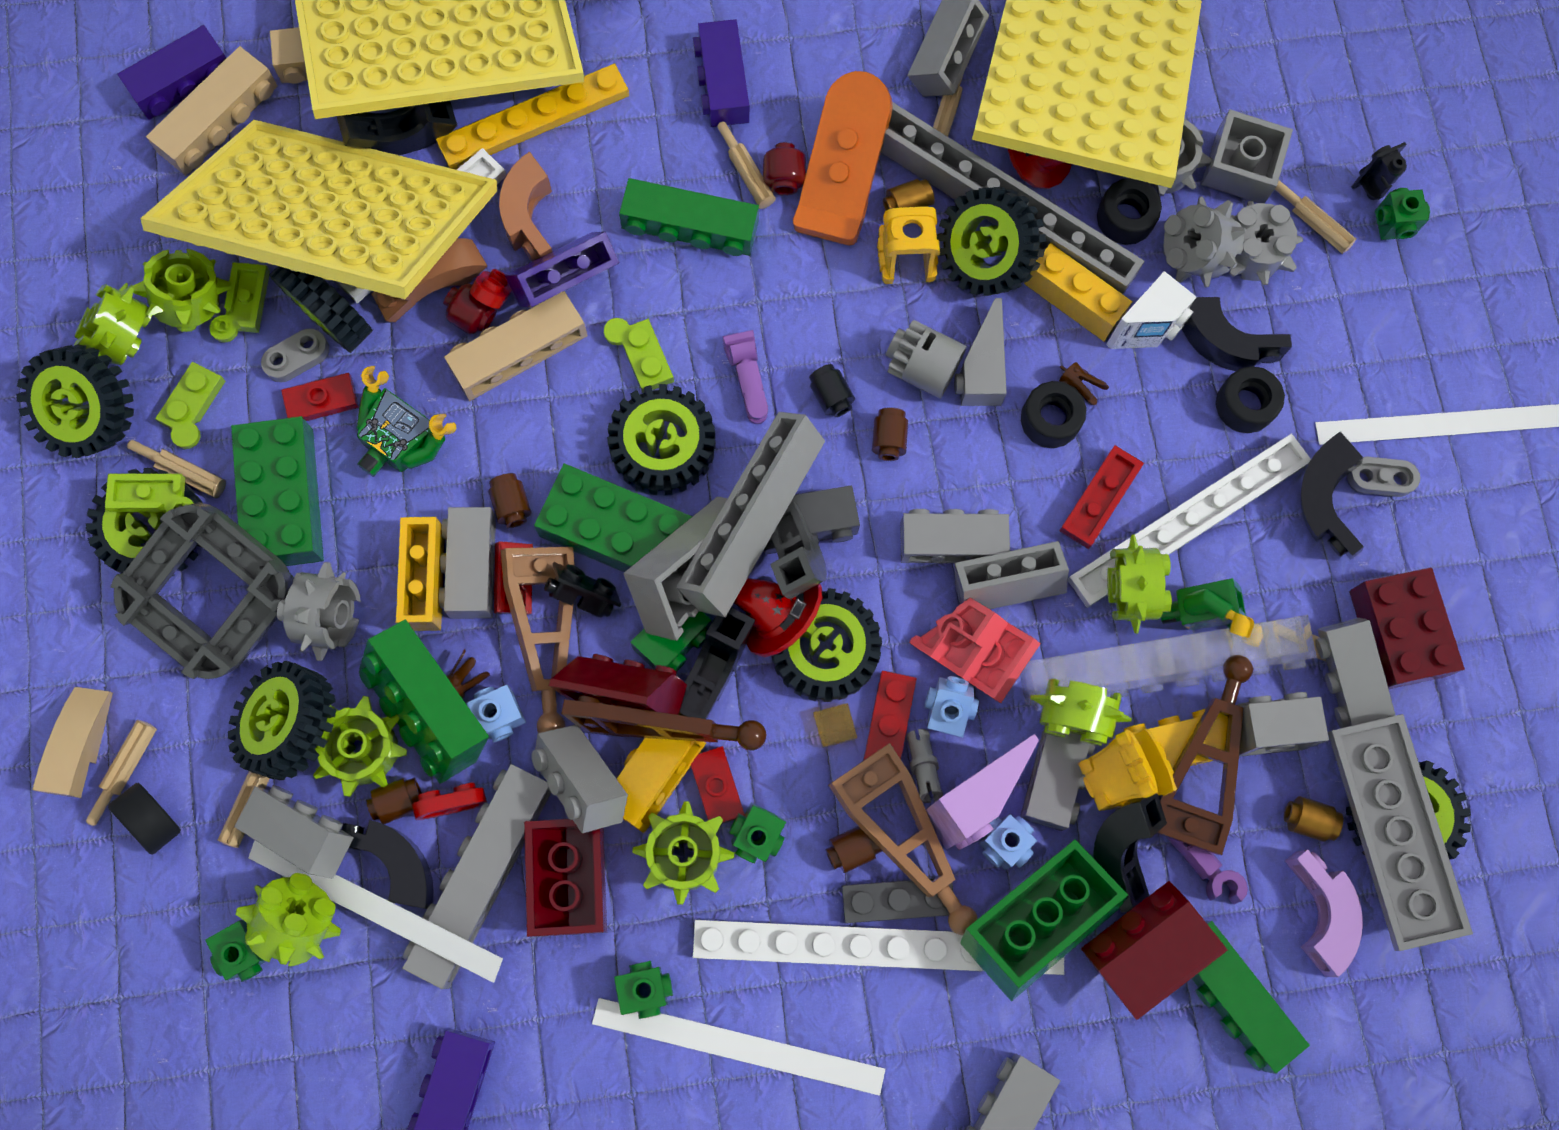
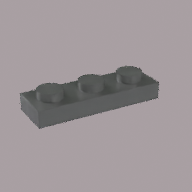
[841,879,953,924]

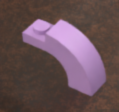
[1285,850,1363,977]

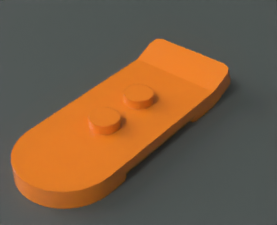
[793,71,893,246]

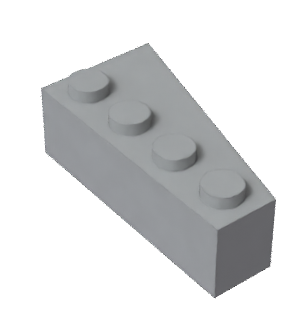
[623,497,728,641]

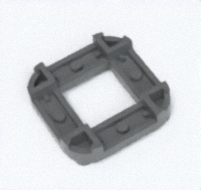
[111,502,294,679]

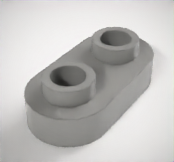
[261,329,329,382]
[1347,457,1420,497]

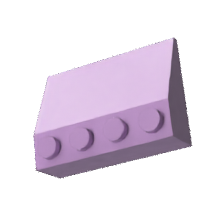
[926,734,1039,850]

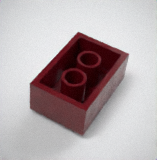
[1349,567,1465,689]

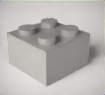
[1201,109,1293,203]
[1237,692,1329,757]

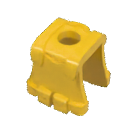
[877,207,940,284]
[1078,729,1177,811]

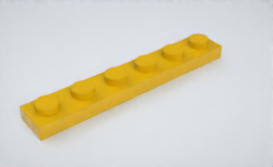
[436,63,629,170]

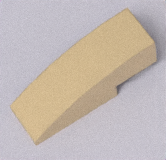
[32,687,113,798]

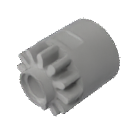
[886,320,967,399]

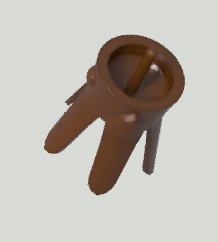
[1059,362,1109,405]
[447,649,490,698]

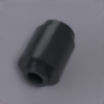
[809,364,855,417]

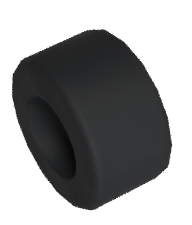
[1097,178,1162,245]
[1216,366,1285,434]
[1020,381,1087,448]
[108,783,181,855]

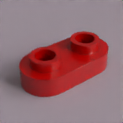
[469,269,512,309]
[412,783,487,820]

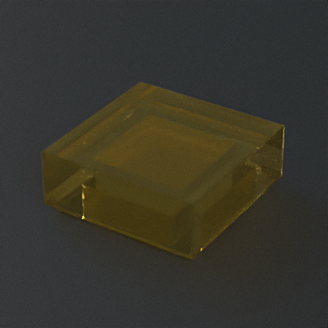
[813,703,857,748]

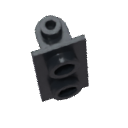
[1351,142,1407,200]
[544,562,621,618]

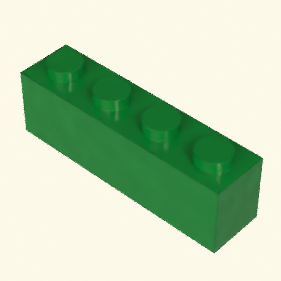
[619,178,759,256]
[1191,921,1310,1074]

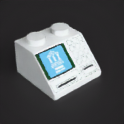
[1106,271,1196,349]

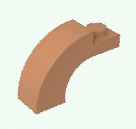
[499,152,552,261]
[371,238,488,322]

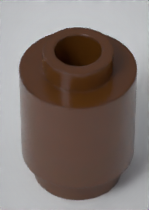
[872,407,908,461]
[488,473,532,528]
[366,777,422,824]
[825,826,883,873]

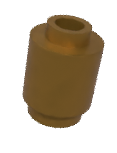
[883,179,935,211]
[1284,796,1344,842]

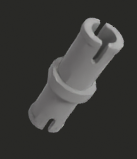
[906,729,943,803]

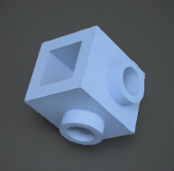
[924,676,979,738]
[467,685,526,742]
[978,814,1037,870]

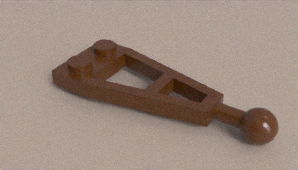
[1157,655,1253,855]
[561,696,767,751]

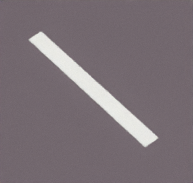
[1315,404,1559,445]
[248,840,503,983]
[592,998,885,1096]

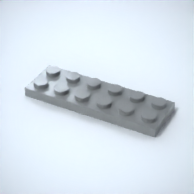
[1328,714,1473,951]

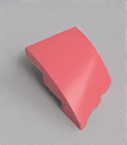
[909,598,1041,703]

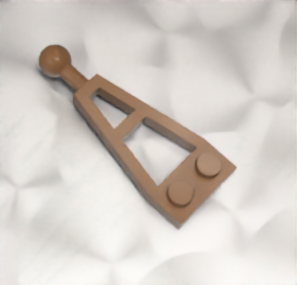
[501,547,575,733]
[828,743,978,935]

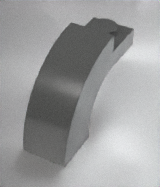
[770,501,827,599]

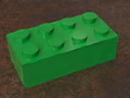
[231,416,324,566]
[534,463,693,572]
[359,619,489,784]
[960,839,1128,1002]

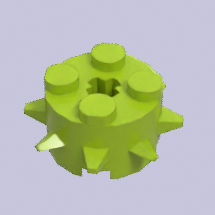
[133,249,232,332]
[74,283,152,366]
[1107,535,1172,634]
[1030,679,1132,746]
[313,696,408,797]
[632,801,735,905]
[235,873,341,966]

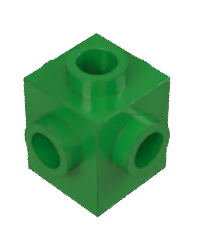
[1375,188,1430,240]
[729,802,786,864]
[205,920,272,982]
[614,961,673,1019]

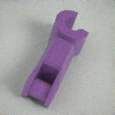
[723,330,768,424]
[1165,836,1248,905]

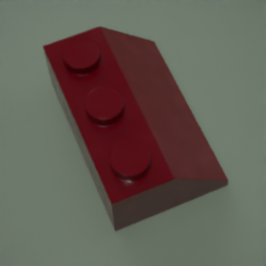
[548,654,687,715]
[524,819,607,937]
[1081,881,1228,1020]

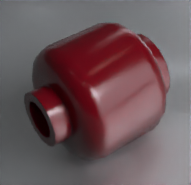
[763,142,806,195]
[443,284,497,334]

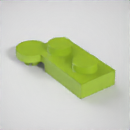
[209,262,270,343]
[604,318,674,393]
[155,362,226,449]
[105,474,194,512]

